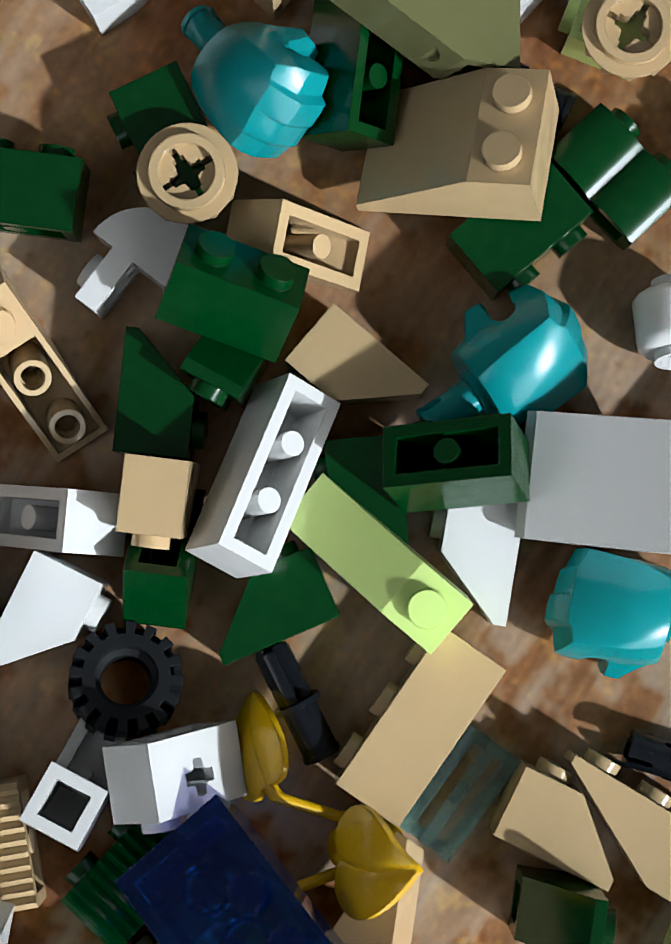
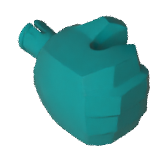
[181,4,329,158]
[415,284,588,425]
[544,547,671,679]

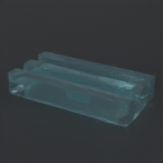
[399,724,521,863]

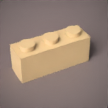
[333,632,506,828]

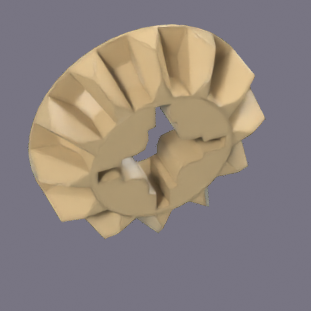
[580,0,671,82]
[136,123,239,225]

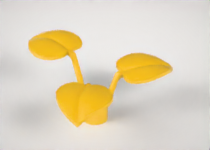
[236,691,423,944]

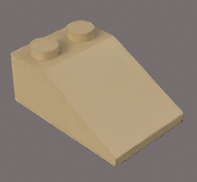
[356,67,559,221]

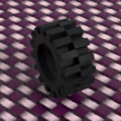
[68,621,184,742]

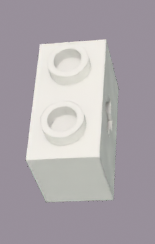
[102,720,247,834]

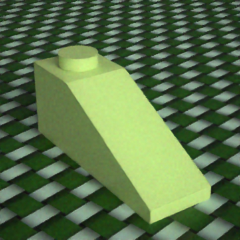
[290,473,474,654]

